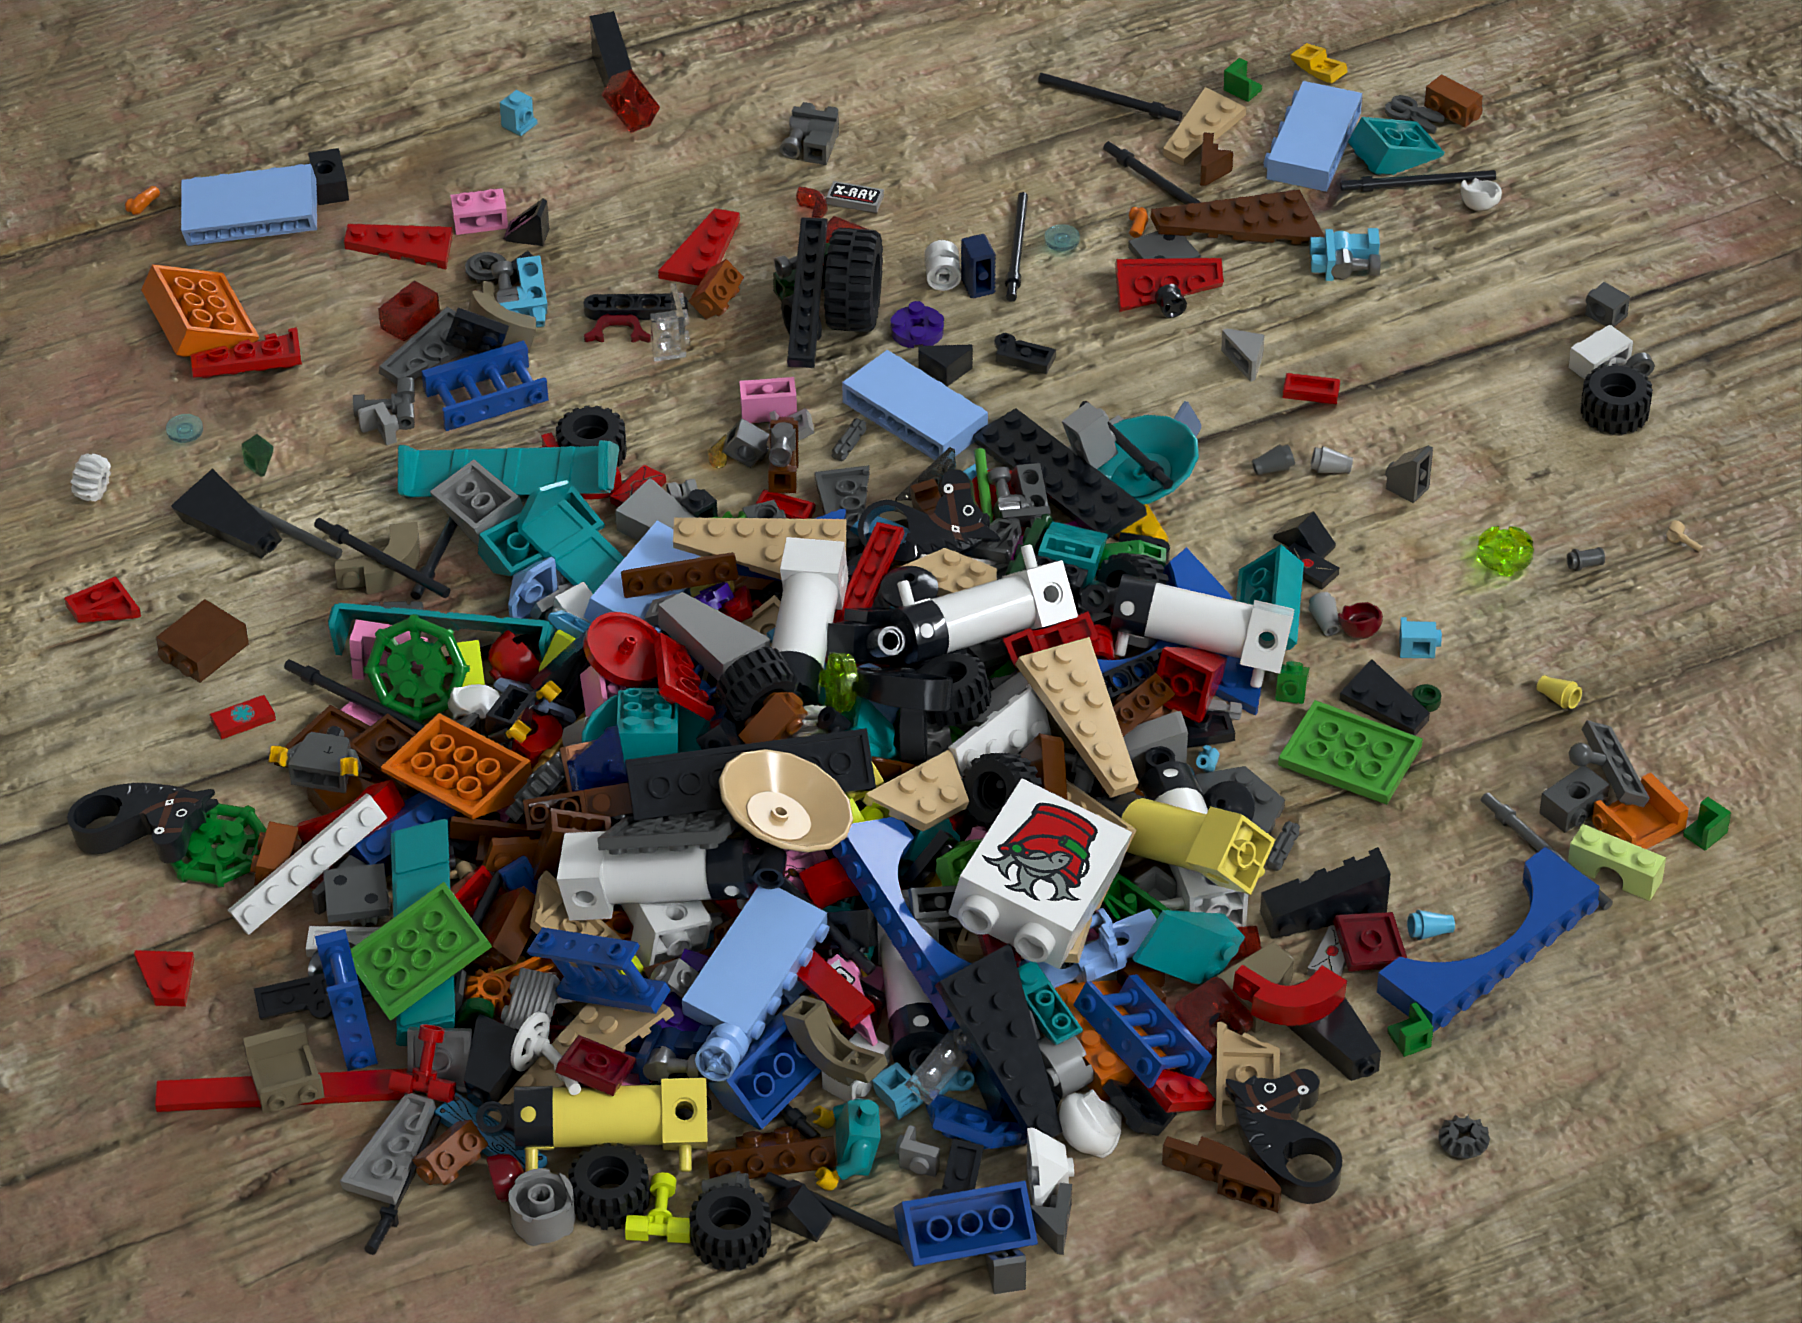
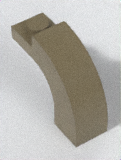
[467,281,536,353]
[335,522,420,594]
[782,995,888,1086]

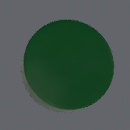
[1412,684,1442,712]

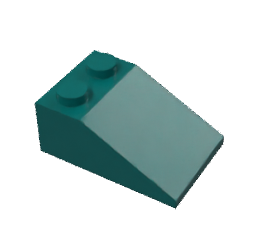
[1347,117,1445,175]
[1132,910,1245,985]

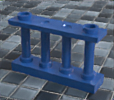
[421,340,549,431]
[527,927,671,1014]
[315,929,378,1071]
[1073,974,1212,1088]

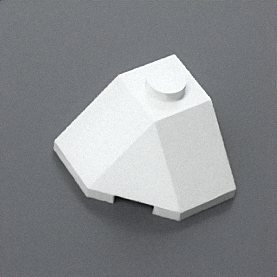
[1027,1128,1074,1207]

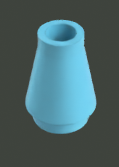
[1407,910,1455,940]

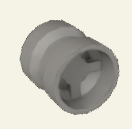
[666,479,698,504]

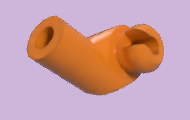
[1129,207,1148,238]

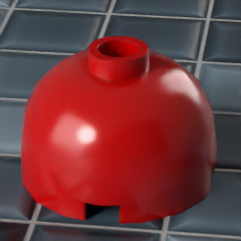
[488,630,540,684]

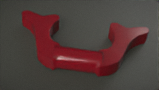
[584,314,651,343]

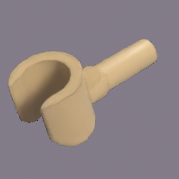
[1666,520,1703,552]
[450,861,474,880]

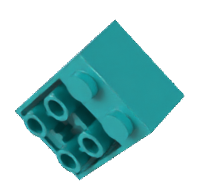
[1038,522,1108,586]
[617,688,678,765]

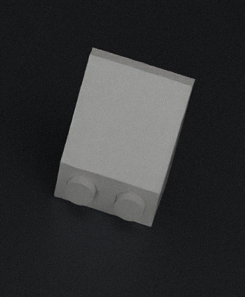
[430,460,524,546]

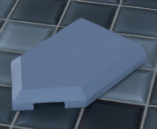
[493,677,577,723]

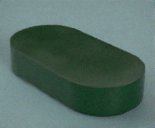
[454,997,495,1038]

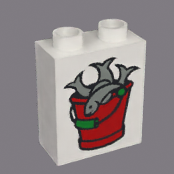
[948,778,1132,969]

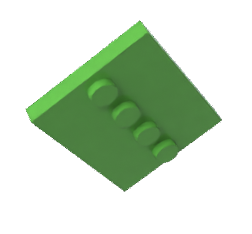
[1278,700,1423,805]
[351,882,492,1021]

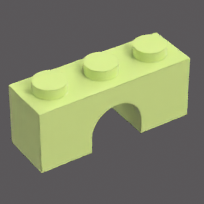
[1568,824,1666,901]

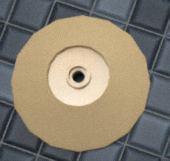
[719,749,853,853]

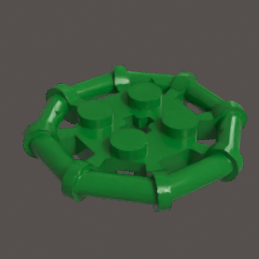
[363,614,470,723]
[170,803,267,888]

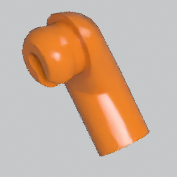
[125,186,160,215]

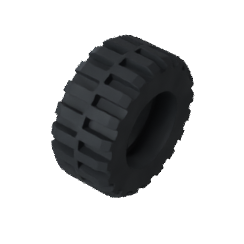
[824,228,883,332]

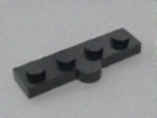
[254,973,372,1020]

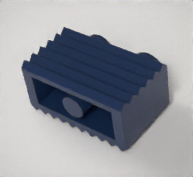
[961,234,996,299]

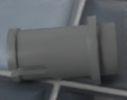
[1566,547,1605,571]

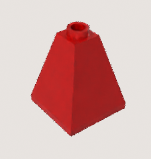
[1156,647,1227,723]

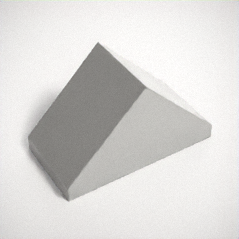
[1221,329,1265,382]

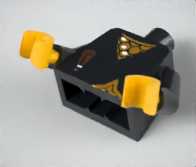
[485,681,562,750]

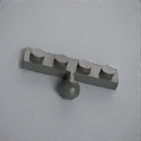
[1569,720,1650,807]

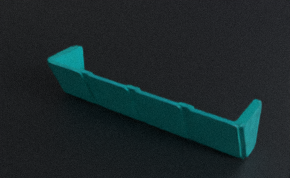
[398,440,619,498]
[517,480,674,640]
[328,603,558,661]
[390,819,455,1046]

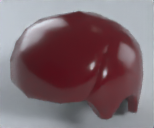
[1338,602,1383,639]
[486,1153,524,1203]

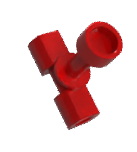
[389,1024,456,1103]

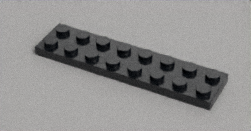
[973,408,1147,539]
[625,728,876,822]

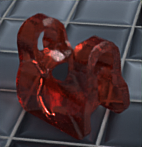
[1174,977,1253,1057]

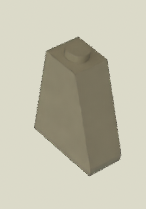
[1216,941,1294,1033]

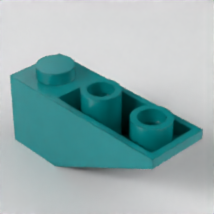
[1017,961,1083,1045]

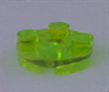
[1476,526,1534,577]
[819,653,858,711]

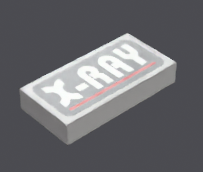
[826,181,884,213]

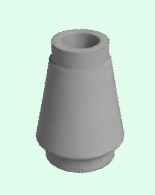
[1311,446,1353,474]
[1308,592,1340,636]

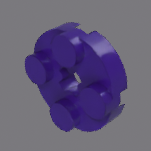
[890,301,944,348]
[694,582,734,610]

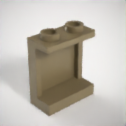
[243,1022,325,1114]

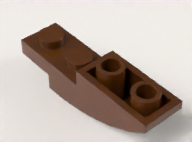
[523,783,632,830]
[1162,1136,1281,1213]

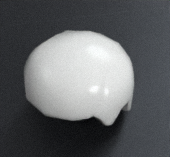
[1461,178,1502,211]

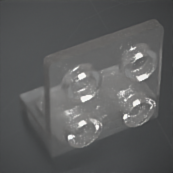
[650,283,690,362]

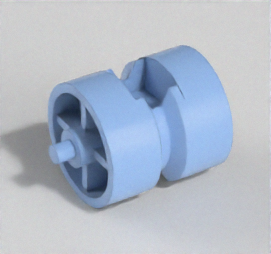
[695,1023,749,1082]

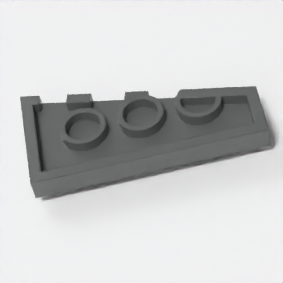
[379,306,469,385]
[815,465,870,549]

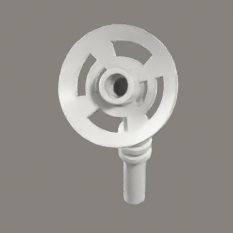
[511,1012,581,1095]

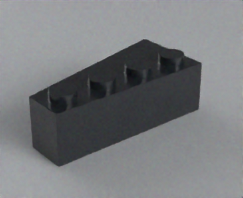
[1260,847,1391,939]

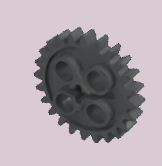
[505,743,575,822]

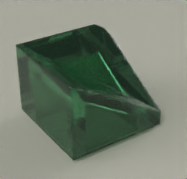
[241,434,274,477]

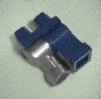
[625,1024,713,1084]

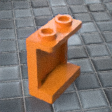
[1592,772,1689,849]

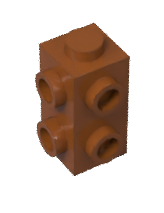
[1424,74,1483,128]
[688,259,744,320]
[738,692,809,744]
[250,821,303,886]
[412,1119,488,1186]

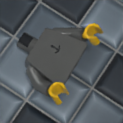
[268,726,362,793]

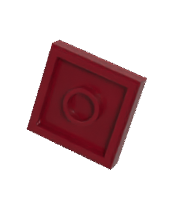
[1333,912,1407,971]
[555,1035,636,1096]

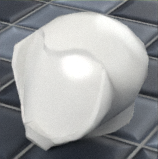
[448,684,501,736]
[1058,1089,1122,1158]

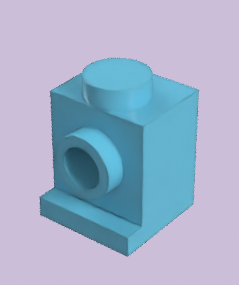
[499,90,538,136]
[1399,617,1442,659]
[872,1062,924,1120]

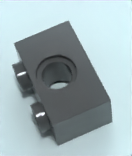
[1539,766,1610,833]

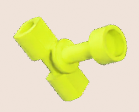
[625,1172,691,1243]

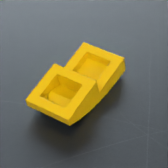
[1290,43,1348,84]

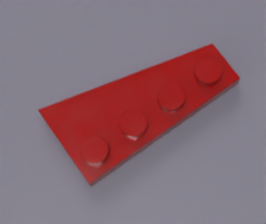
[658,208,740,286]
[344,224,453,269]
[1115,258,1224,312]
[191,327,302,378]
[654,632,716,721]

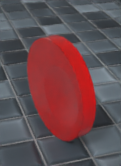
[583,612,659,688]

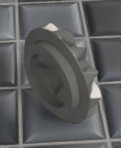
[465,252,506,284]
[1438,1114,1490,1158]

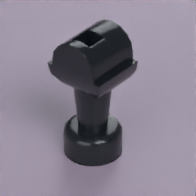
[816,706,851,733]

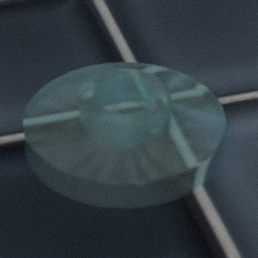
[1045,224,1080,251]
[166,414,203,443]

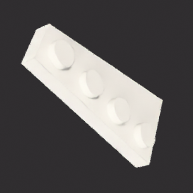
[948,684,1051,777]

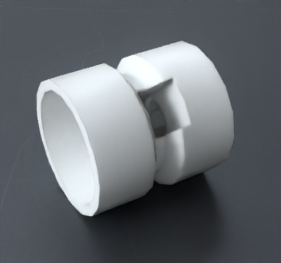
[925,240,961,291]

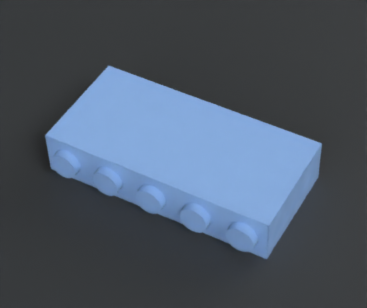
[1264,81,1362,192]
[181,164,317,246]
[842,350,988,465]
[583,520,701,633]
[682,886,829,1045]

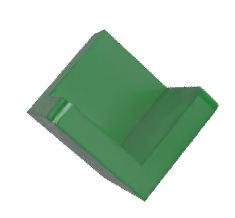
[1223,58,1262,102]
[1683,797,1731,851]
[1387,1002,1434,1057]

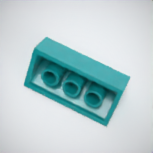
[478,486,605,576]
[1236,544,1304,651]

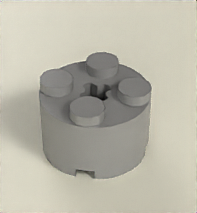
[1038,1036,1094,1100]
[509,1168,575,1246]

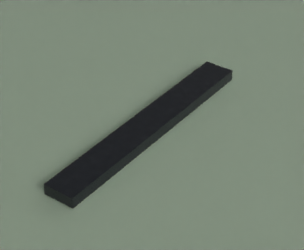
[787,217,828,368]

